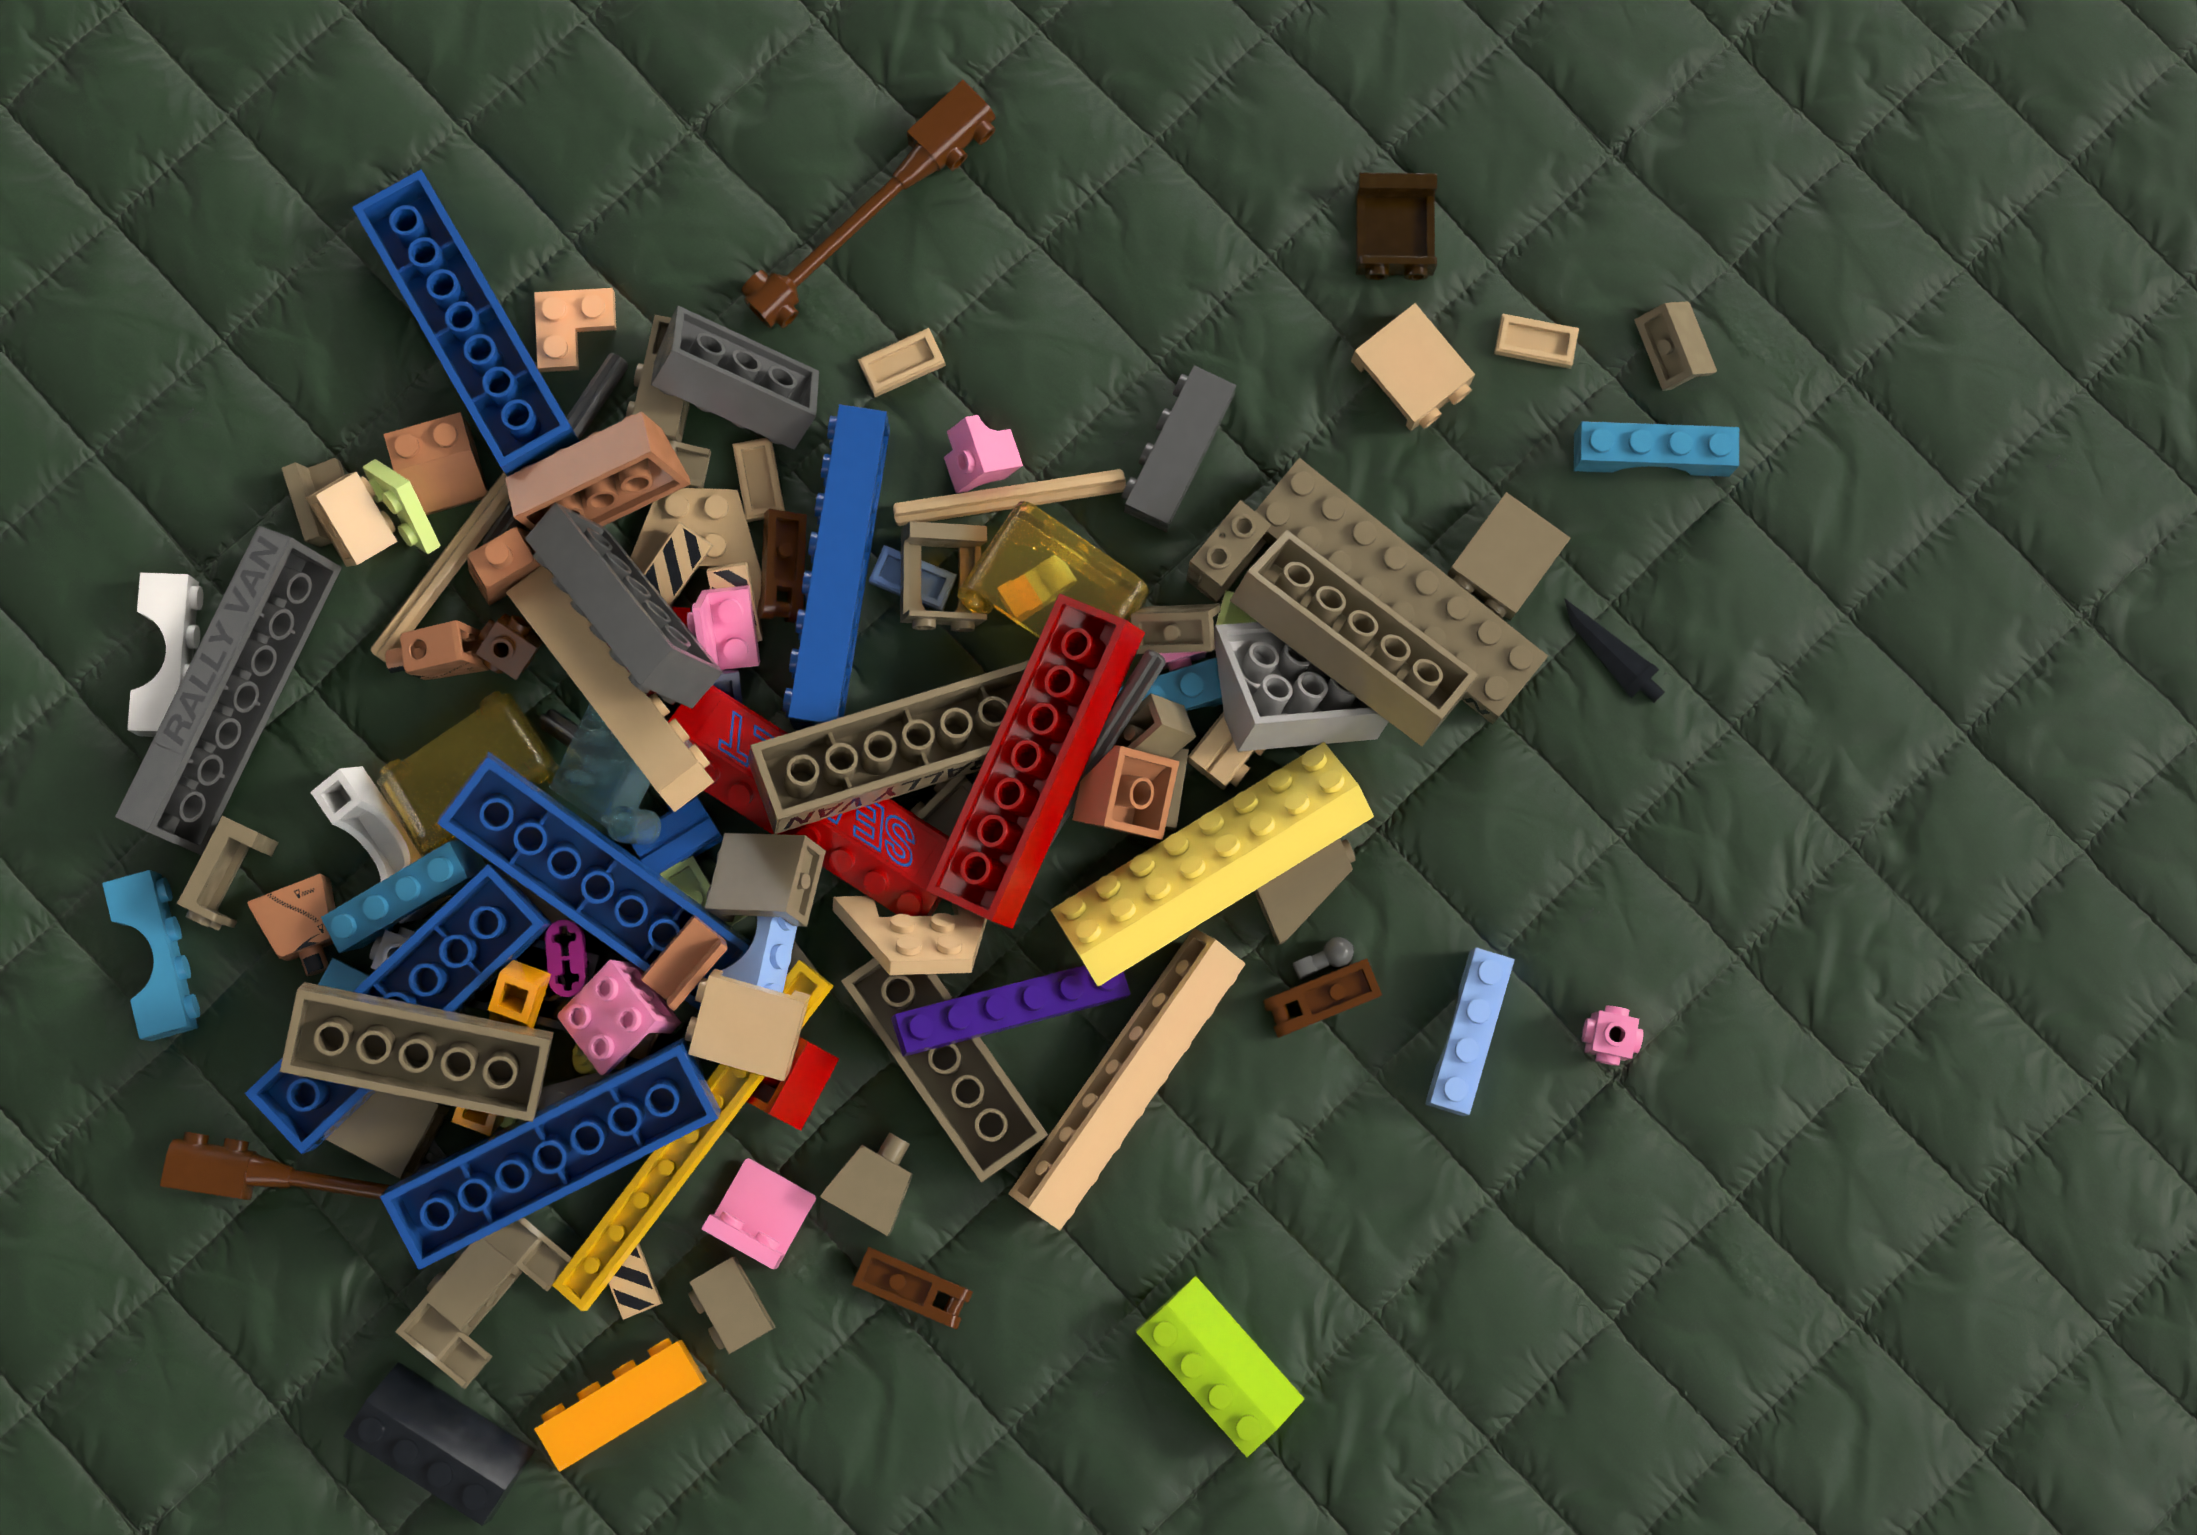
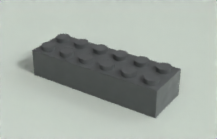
[525,502,723,708]

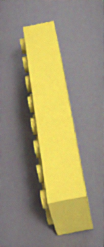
[1051,742,1374,987]

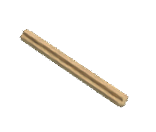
[893,469,1126,526]
[370,471,510,662]

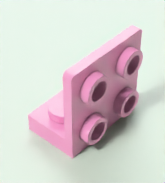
[687,585,761,670]
[557,960,681,1075]
[702,1158,816,1269]

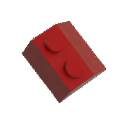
[746,1037,839,1131]

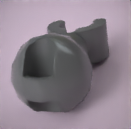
[1292,937,1354,980]

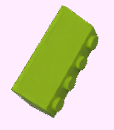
[1135,1276,1305,1457]

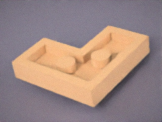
[534,288,616,372]

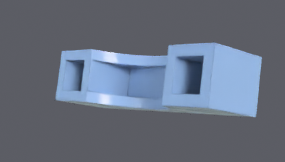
[722,916,798,993]
[1425,947,1515,1116]

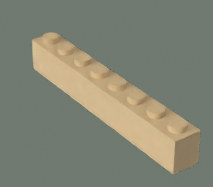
[506,565,714,812]
[1008,928,1245,1231]

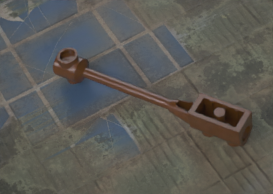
[741,80,996,328]
[160,1132,391,1200]

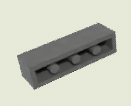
[1121,365,1237,532]

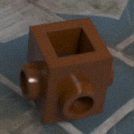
[476,613,544,680]

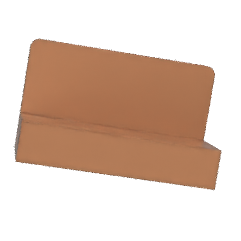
[641,915,728,1011]

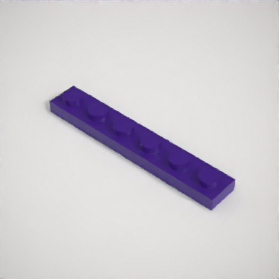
[891,965,1131,1057]

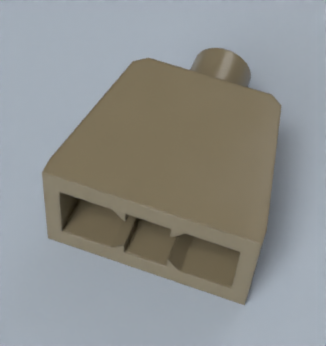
[820,1132,913,1236]

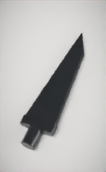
[1564,598,1665,703]

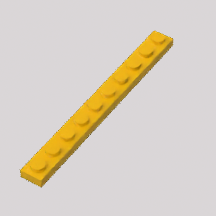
[552,960,834,1311]

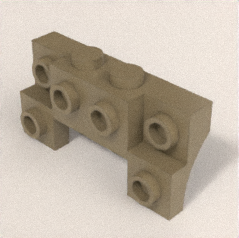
[626,315,711,488]
[395,1217,572,1389]

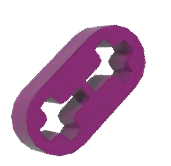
[545,919,589,997]

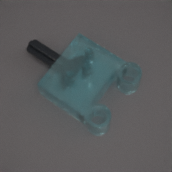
[539,704,693,846]

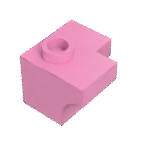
[944,415,1023,493]

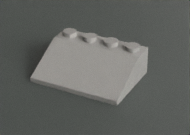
[1214,622,1389,752]

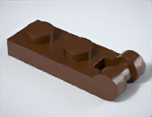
[757,509,807,623]
[1262,958,1382,1038]
[852,1247,974,1329]

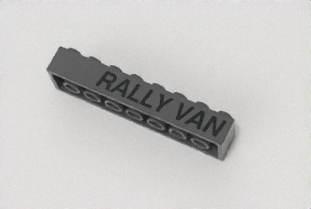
[115,525,342,855]

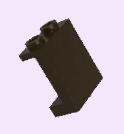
[1356,173,1437,281]

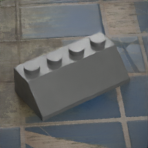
[651,306,819,450]

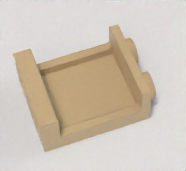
[1351,303,1475,431]
[685,969,810,1081]

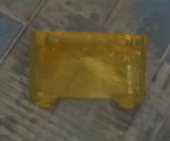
[957,501,1149,638]
[377,691,567,857]

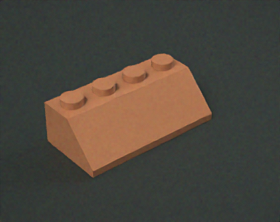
[505,411,691,531]

